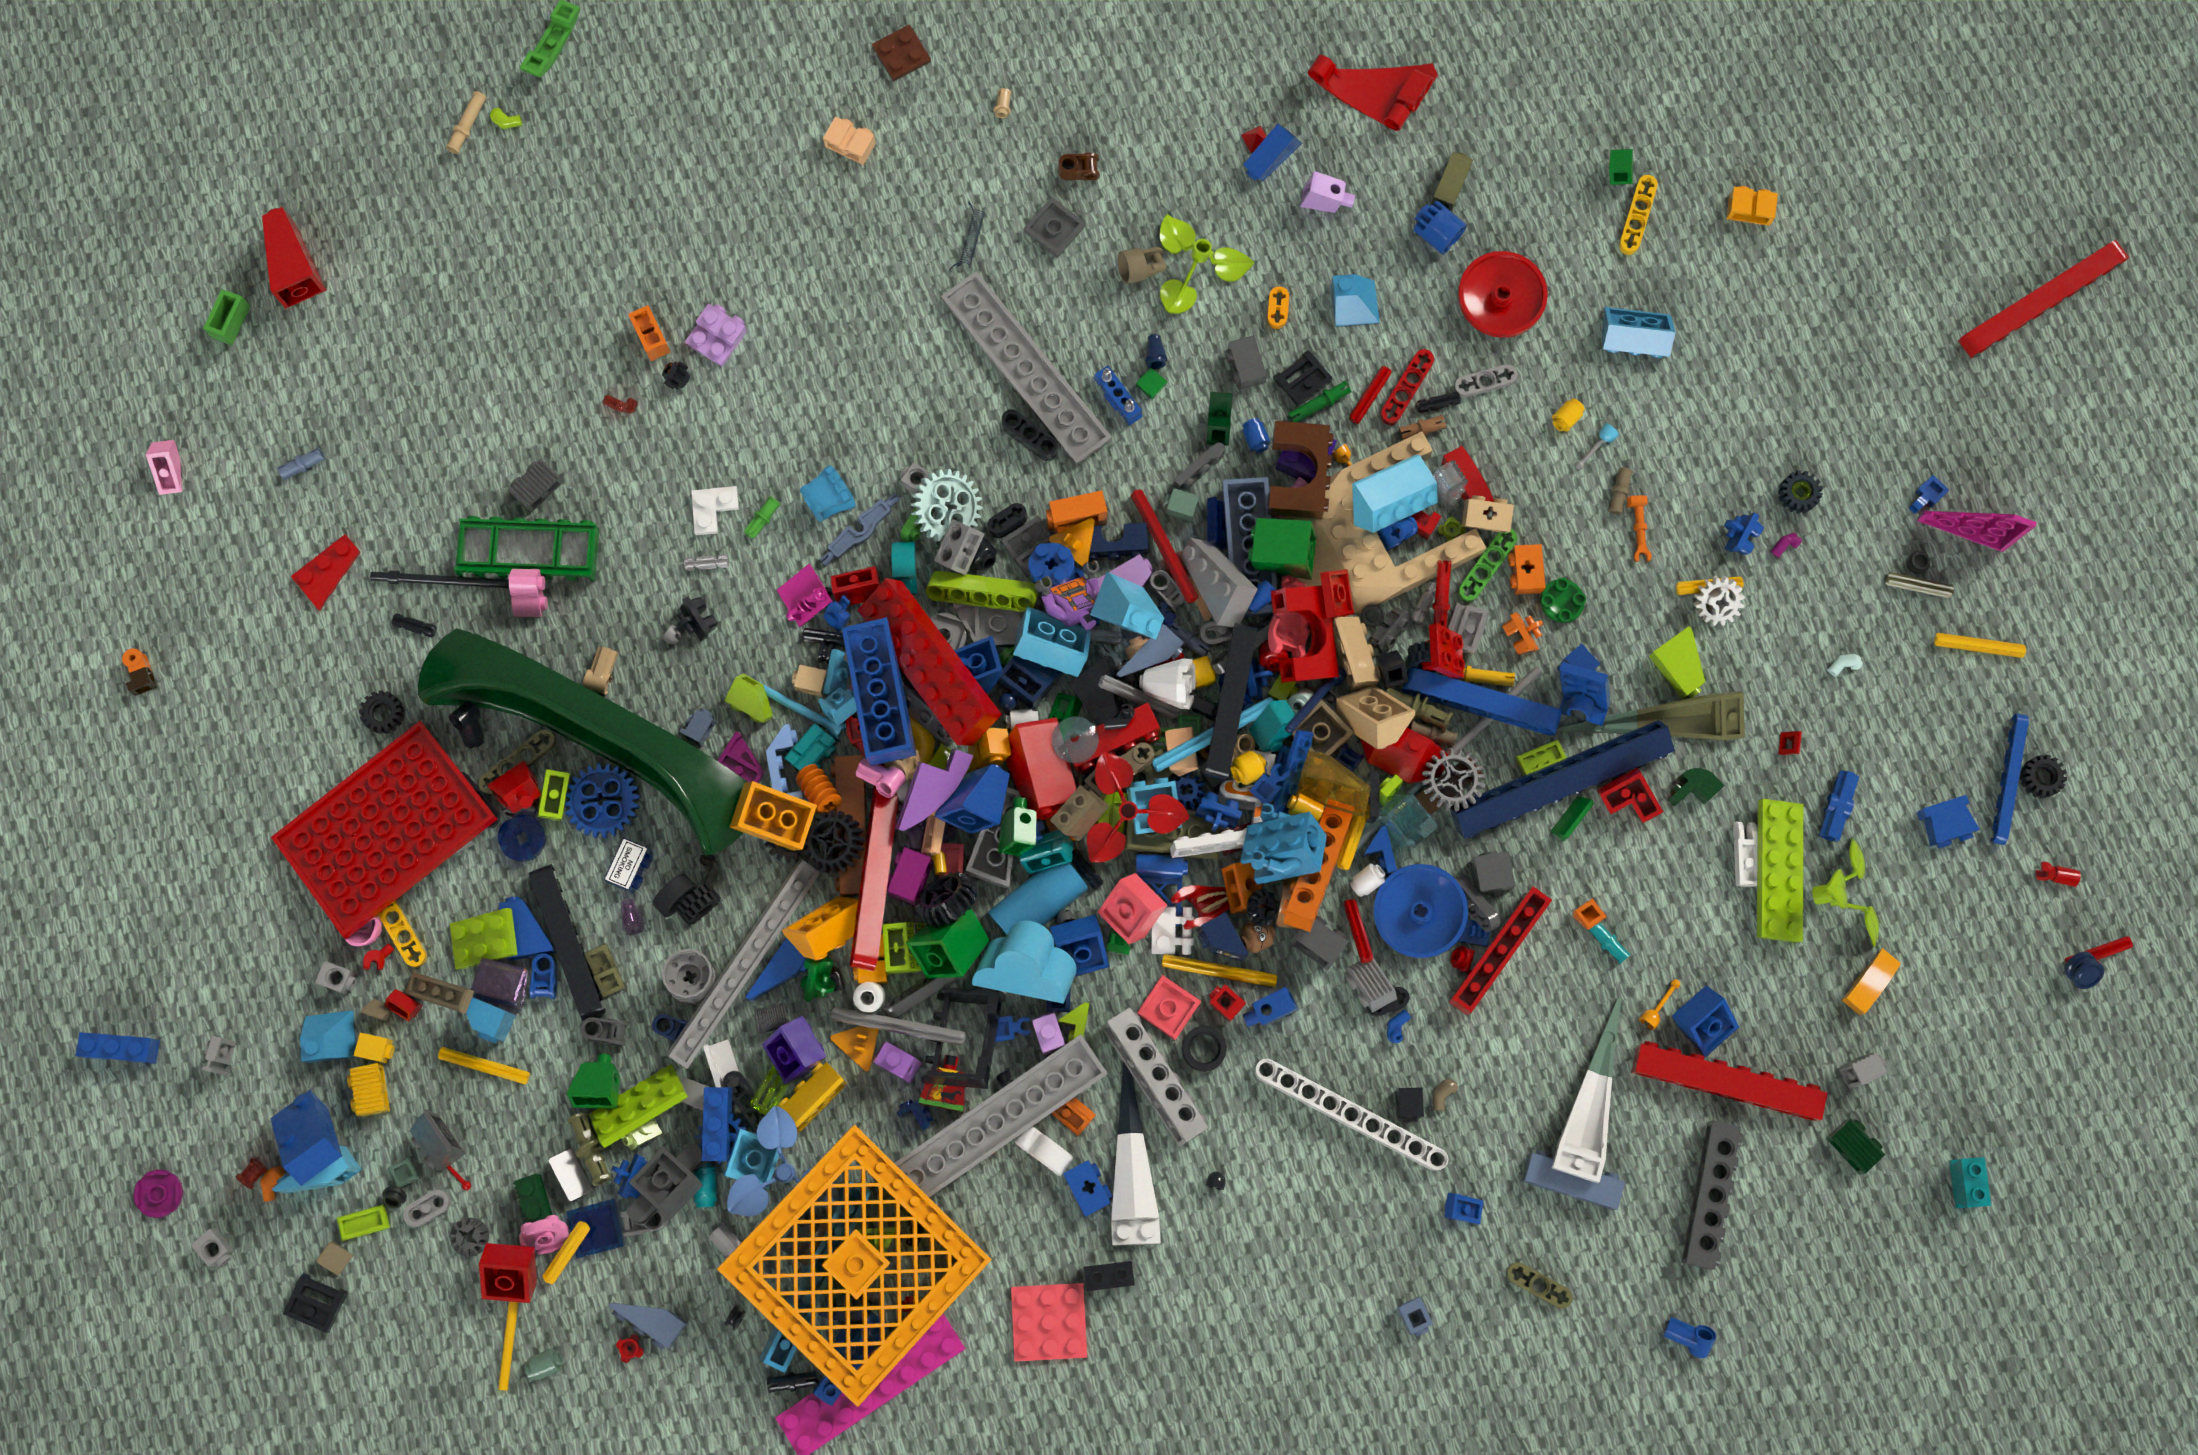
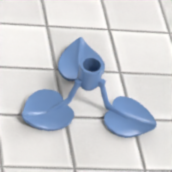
[727,1106,840,1216]

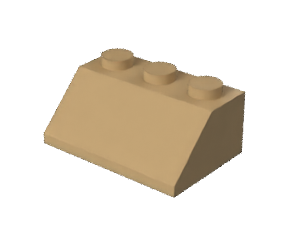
[1333,617,1381,693]
[1336,685,1415,749]

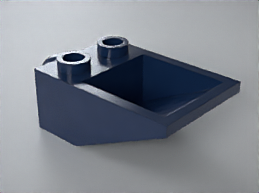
[997,656,1064,711]

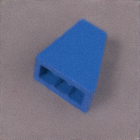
[1243,124,1303,181]
[498,897,557,961]

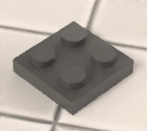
[1024,197,1086,258]
[781,1208,827,1266]

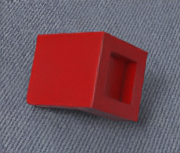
[1411,511,1442,540]

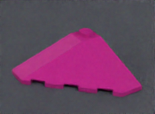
[1917,511,2037,552]

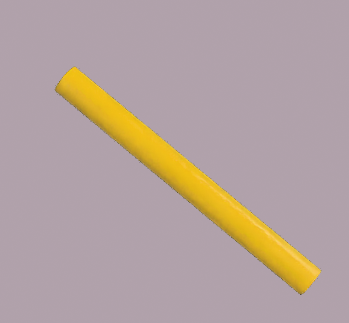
[498,1302,519,1390]

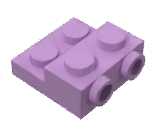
[685,304,747,367]

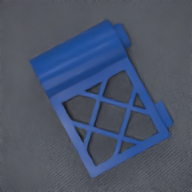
[1136,854,1188,926]

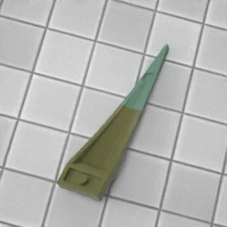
[1557,691,1745,740]

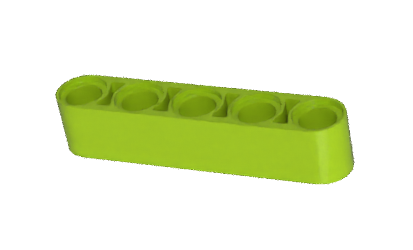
[925,571,1039,612]

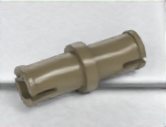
[1608,467,1633,515]
[1409,721,1457,747]

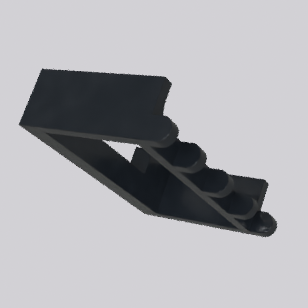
[921,987,1002,1089]

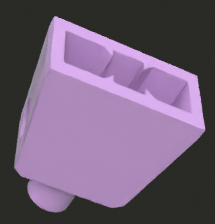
[1300,171,1355,213]
[1031,1012,1065,1059]

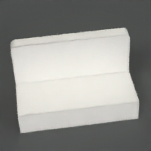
[703,1040,740,1088]

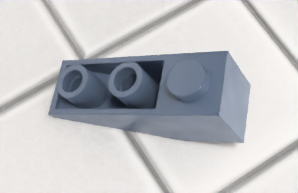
[609,1303,688,1349]

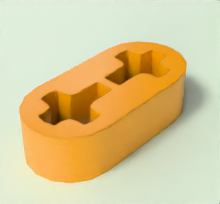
[1267,286,1289,329]

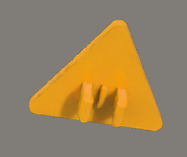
[1049,518,1095,566]
[830,1026,879,1072]

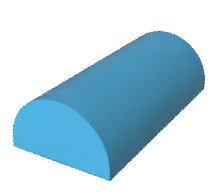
[987,863,1088,936]

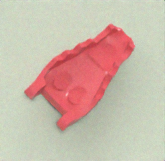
[1268,575,1310,658]

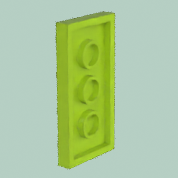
[589,1063,688,1148]

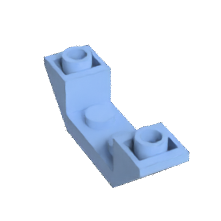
[766,724,809,802]

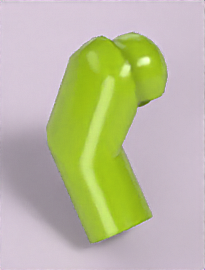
[490,108,522,129]

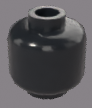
[971,537,997,570]

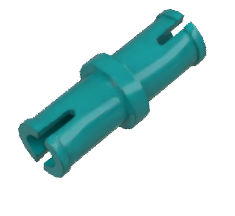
[1587,922,1631,964]

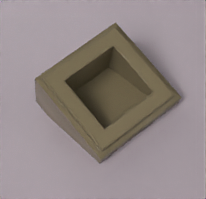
[361,999,392,1022]
[316,1241,354,1276]

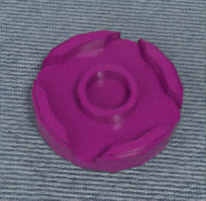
[133,1169,183,1218]

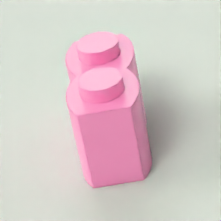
[509,569,548,617]

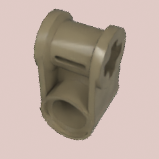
[1120,743,1154,779]

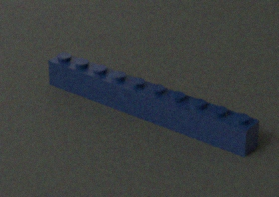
[1450,720,1675,839]

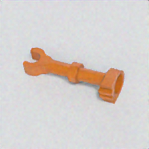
[1626,495,1652,562]

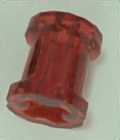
[235,1157,268,1190]

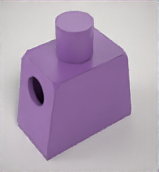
[872,1041,922,1084]

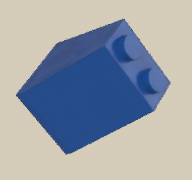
[935,764,1010,834]

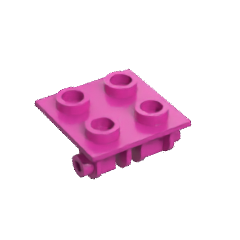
[777,564,833,627]

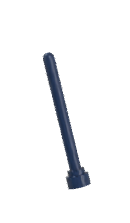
[1285,666,1347,733]

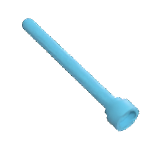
[761,683,846,740]

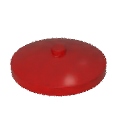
[1458,251,1548,338]

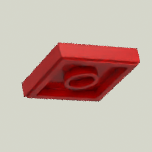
[1320,569,1354,618]

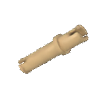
[446,91,487,154]

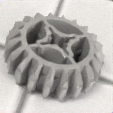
[1422,748,1486,811]

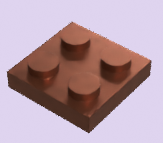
[872,24,931,81]

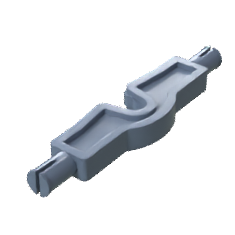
[819,492,900,567]

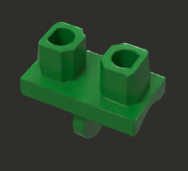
[800,958,835,1002]

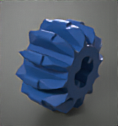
[1170,772,1206,810]

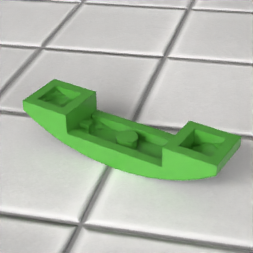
[520,0,580,78]

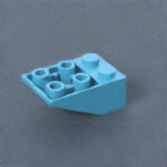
[272,1145,362,1193]

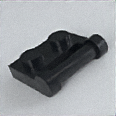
[1273,350,1333,407]
[283,1273,348,1333]

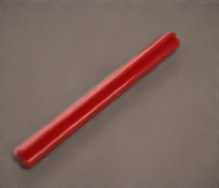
[1131,489,1198,603]

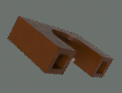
[1267,421,1333,519]

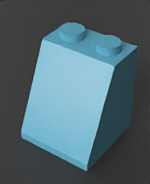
[1090,572,1164,639]

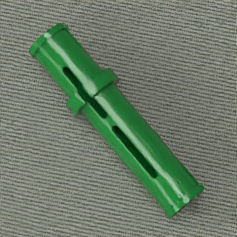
[1287,380,1351,423]

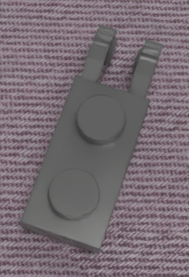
[1173,442,1225,490]

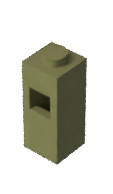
[1431,152,1473,212]

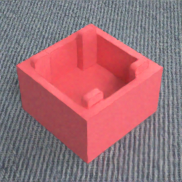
[1098,873,1168,945]

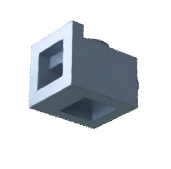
[679,708,716,746]
[1396,1297,1433,1337]

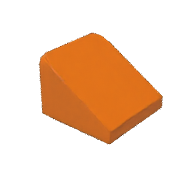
[1573,898,1607,930]

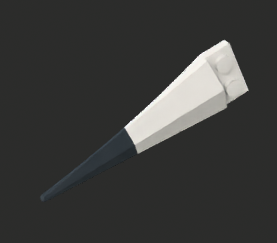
[1111,1062,1161,1246]

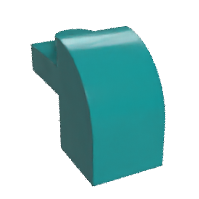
[891,541,918,594]

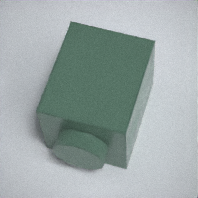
[1164,488,1199,523]

